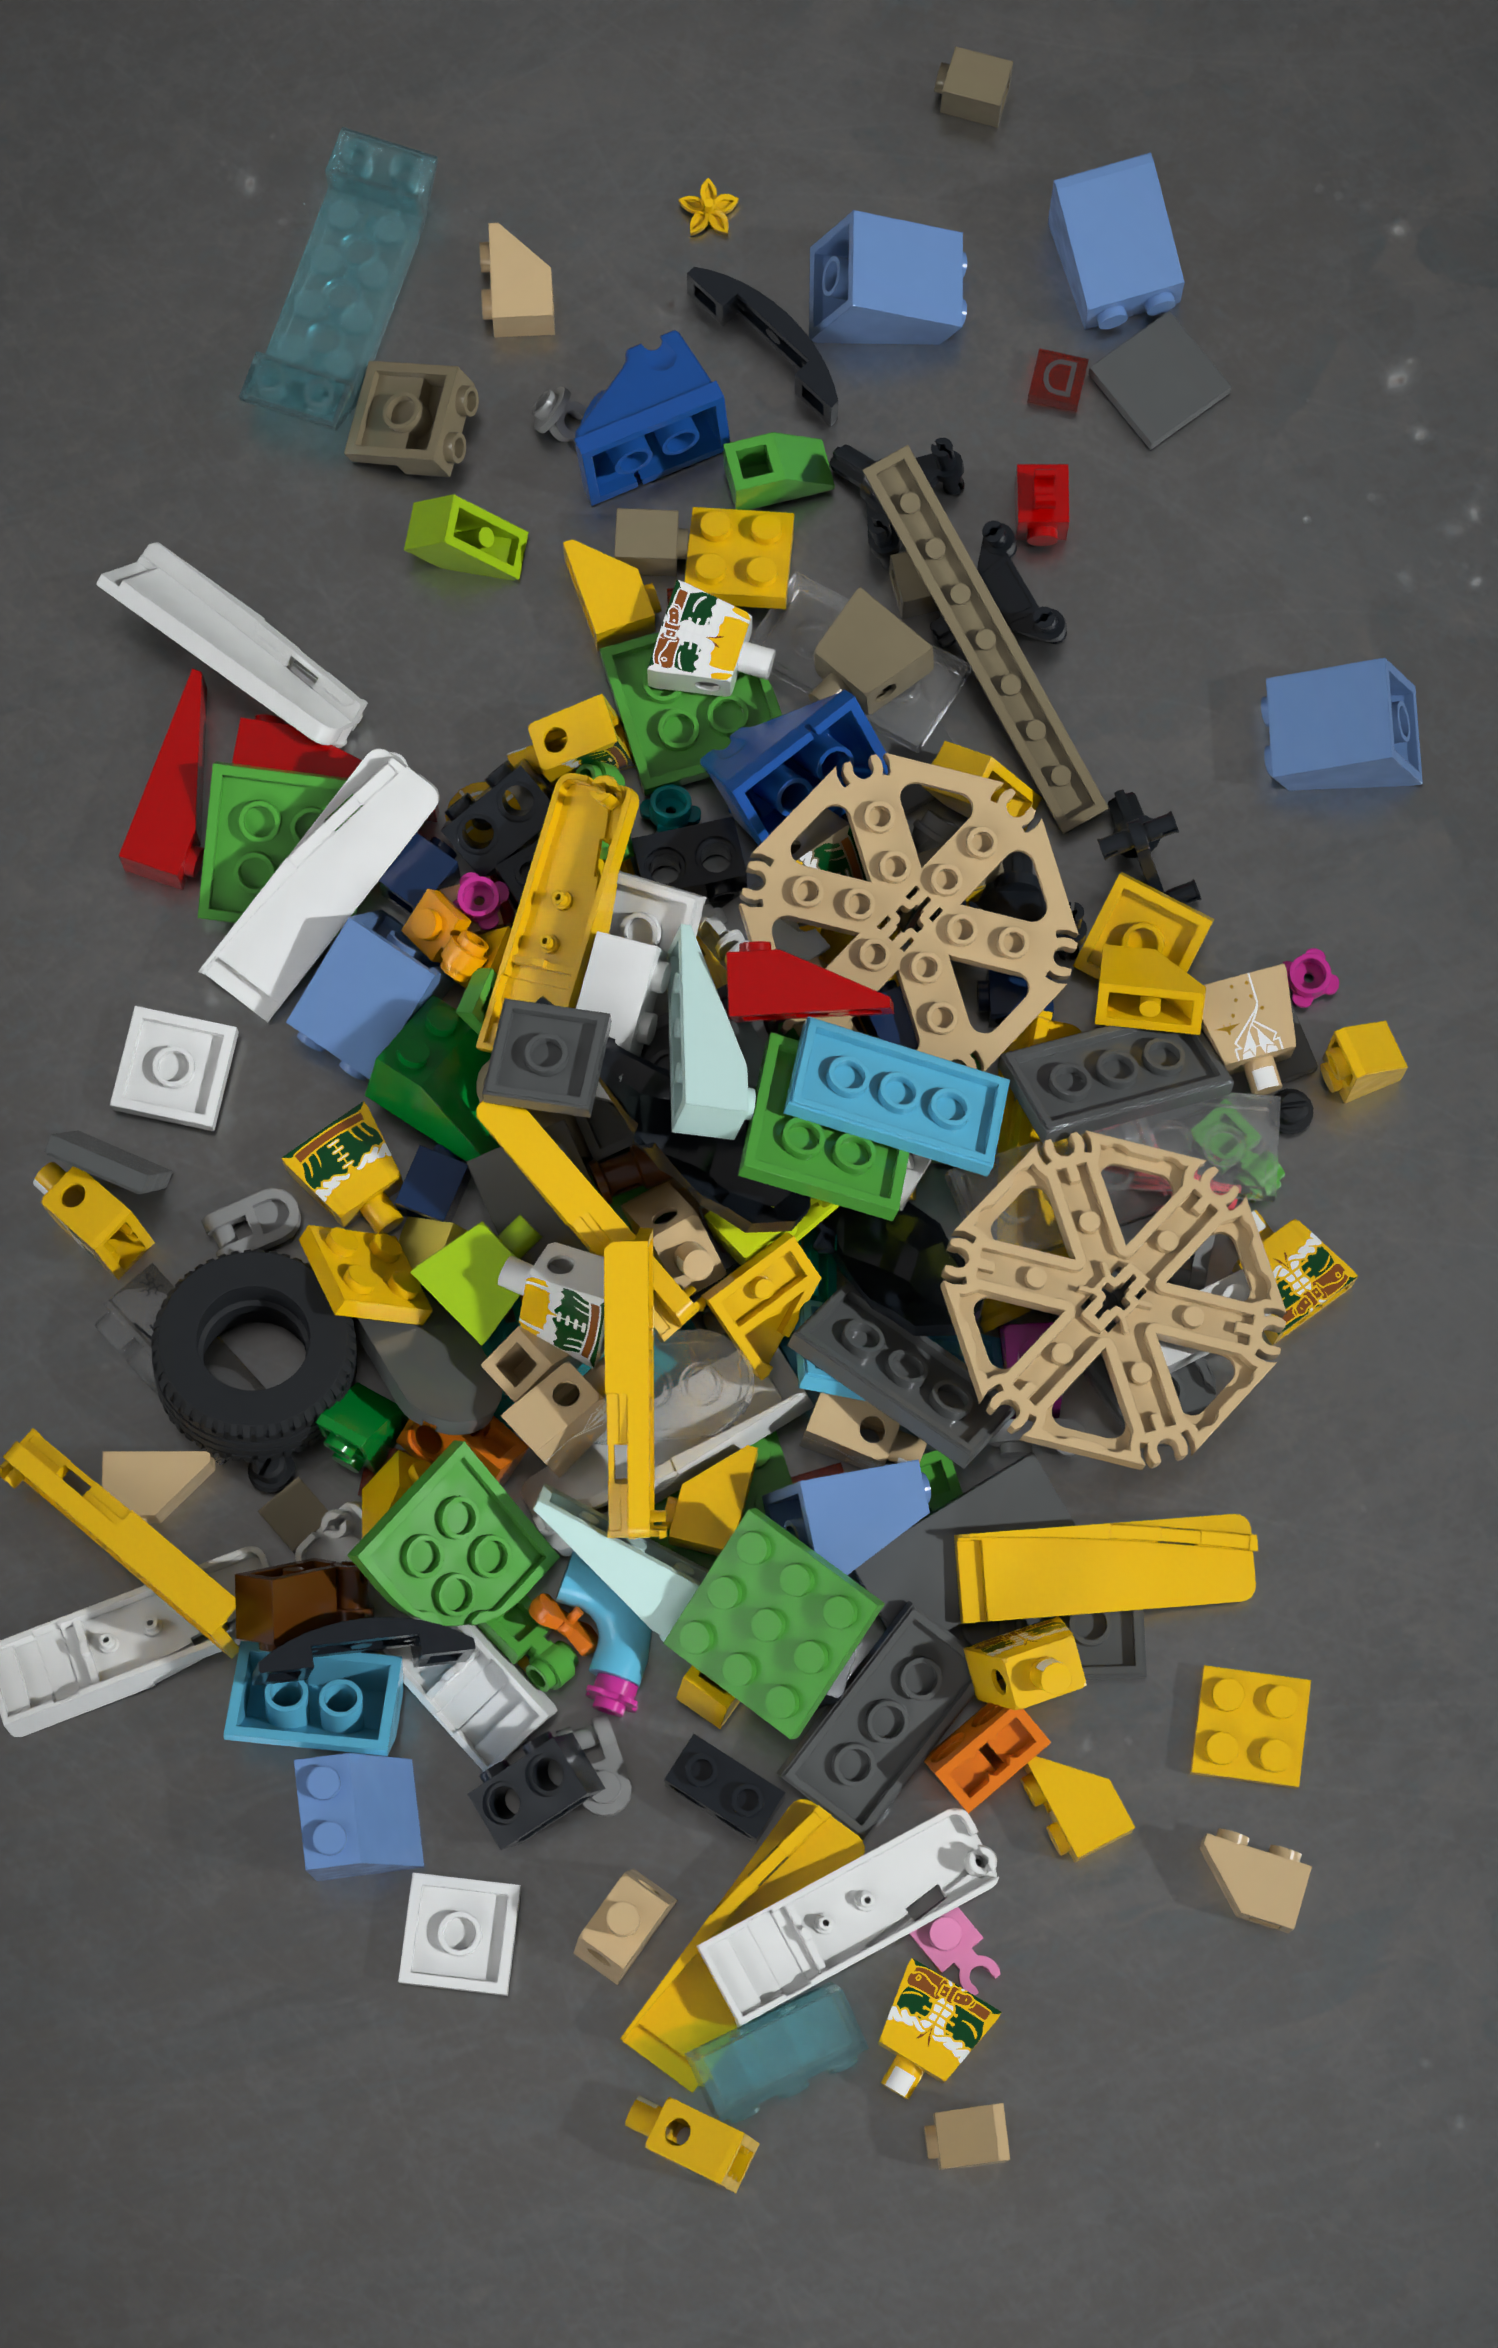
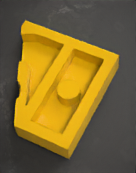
[701,1232,821,1380]

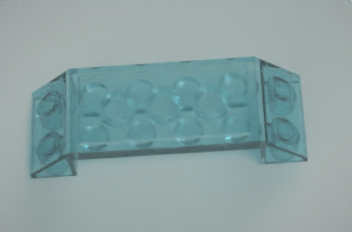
[239,127,438,431]

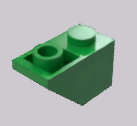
[316,1382,409,1474]

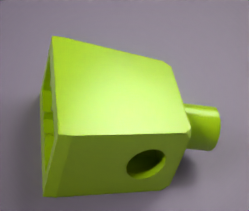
[410,1214,542,1346]

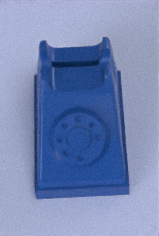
[574,330,730,506]
[700,689,888,846]

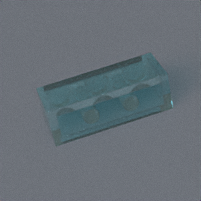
[685,1981,869,2123]

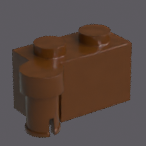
[235,1558,374,1652]

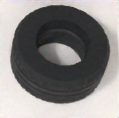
[151,1249,357,1462]

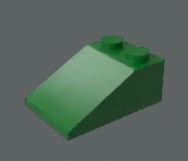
[364,995,501,1162]

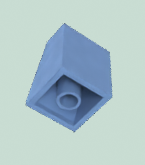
[1048,153,1185,330]
[809,210,967,345]
[1261,657,1423,791]
[286,909,456,1081]
[762,1459,931,1575]
[294,1753,425,1881]

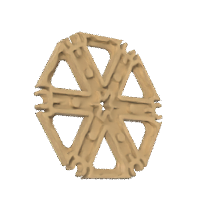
[738,753,1079,1072]
[940,1130,1287,1470]

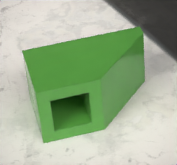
[723,432,835,510]

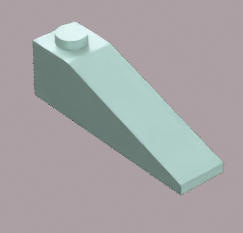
[667,924,756,1140]
[533,1483,709,1642]

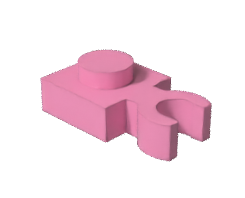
[908,1898,1001,1996]

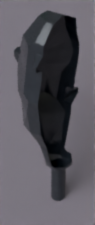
[536,996,811,1233]
[813,1201,985,1336]

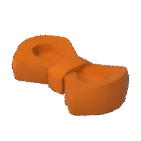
[528,1593,598,1657]

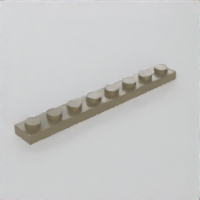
[863,445,1109,834]

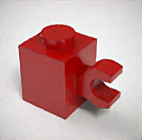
[1014,464,1070,546]

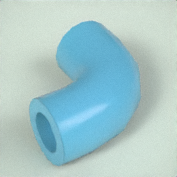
[555,1551,652,1688]

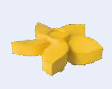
[678,178,739,236]

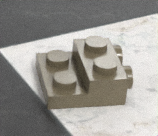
[344,361,479,477]

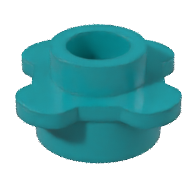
[640,785,701,833]

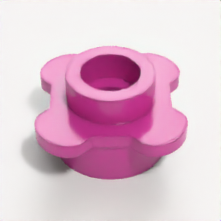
[452,872,509,931]
[1282,948,1339,1008]
[586,1673,638,1717]

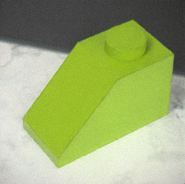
[404,494,529,581]

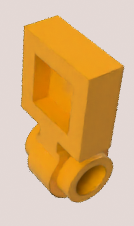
[401,889,489,983]

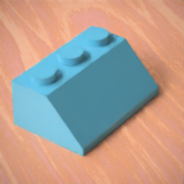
[224,1641,404,1756]

